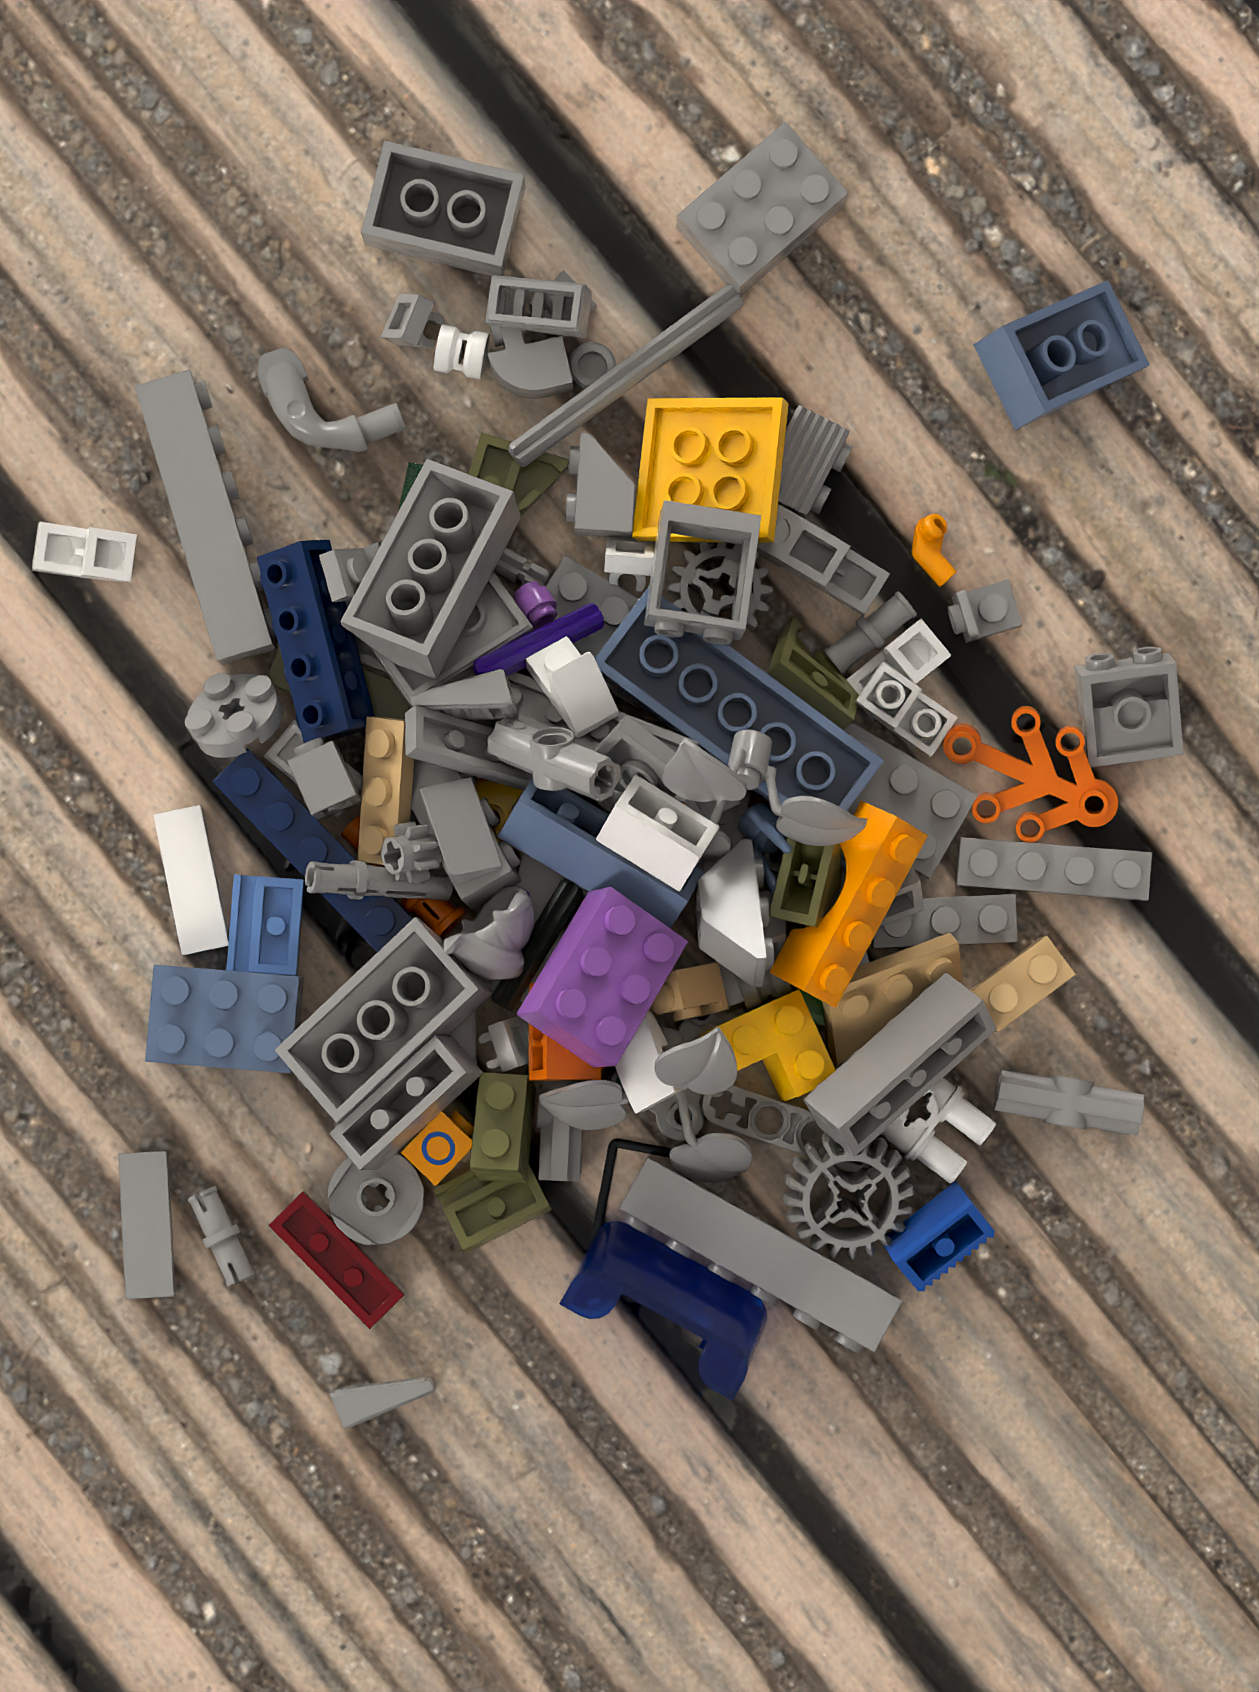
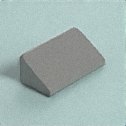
[420,777,503,885]

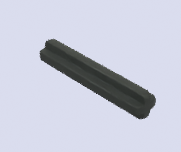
[491,879,583,1011]

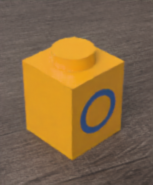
[401,1110,474,1186]

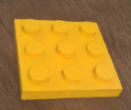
[632,398,789,543]

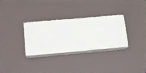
[153,805,229,956]

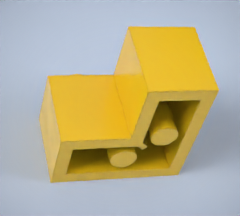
[700,989,836,1102]

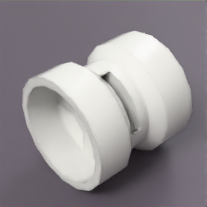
[433,324,490,380]

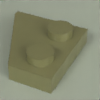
[468,432,569,517]
[768,617,859,730]

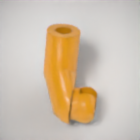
[911,514,957,587]

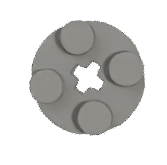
[185,673,284,758]
[328,1153,425,1245]

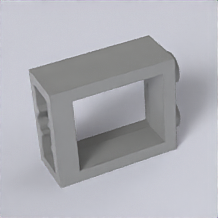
[644,500,761,645]

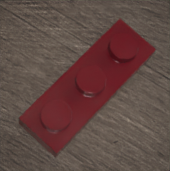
[268,1191,405,1329]

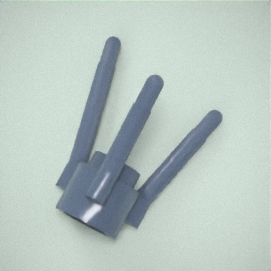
[738,803,846,896]

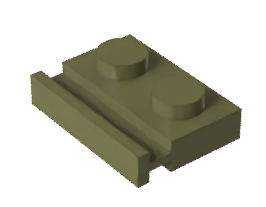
[433,1164,552,1254]

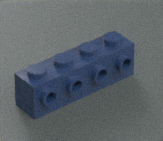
[257,540,375,743]

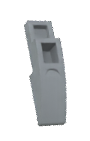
[757,504,890,616]

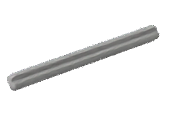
[508,284,744,467]

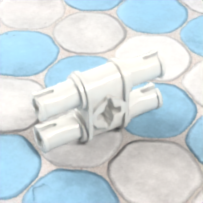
[880,1078,997,1184]

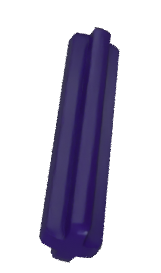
[473,603,604,676]

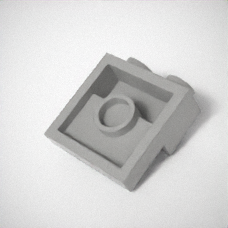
[1074,647,1184,768]

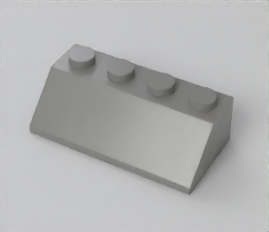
[340,459,521,680]
[275,917,494,1123]

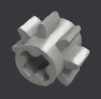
[381,822,442,884]

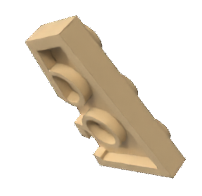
[822,933,963,1066]

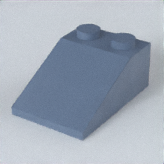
[973,280,1150,430]

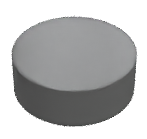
[569,342,616,390]

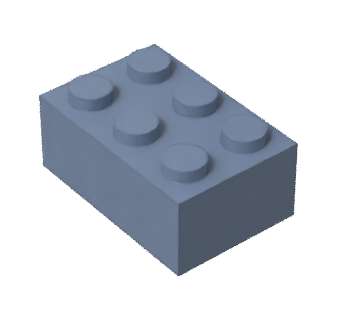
[145,965,304,1073]

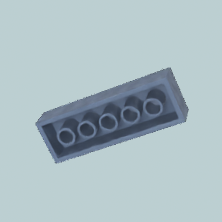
[595,587,884,811]

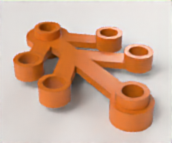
[943,706,1118,843]

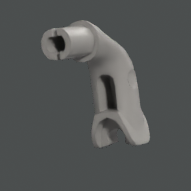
[257,347,406,452]

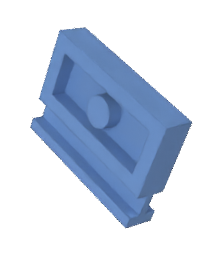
[226,874,305,976]

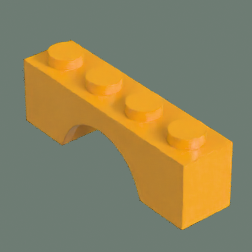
[769,801,928,1008]

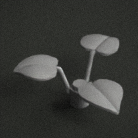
[662,730,868,861]
[539,1027,752,1182]

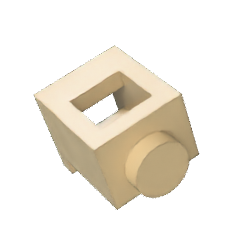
[650,962,729,1022]

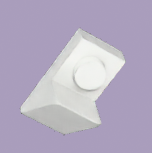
[526,636,619,739]

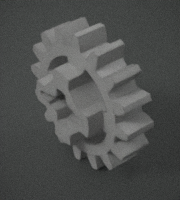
[668,542,773,630]

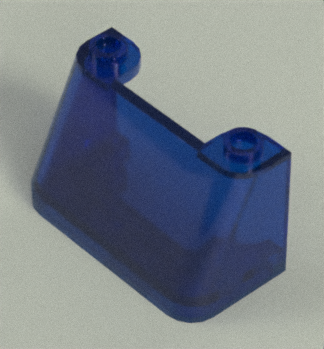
[559,1221,767,1401]

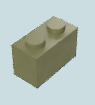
[470,1073,536,1183]

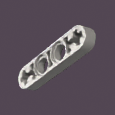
[702,1085,878,1172]

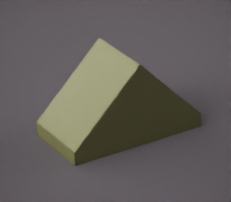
[769,837,841,928]

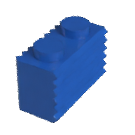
[883,1181,995,1292]

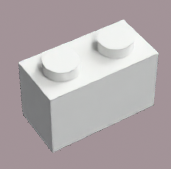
[596,774,720,892]

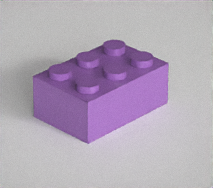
[516,887,688,1068]

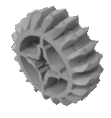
[783,1133,914,1261]

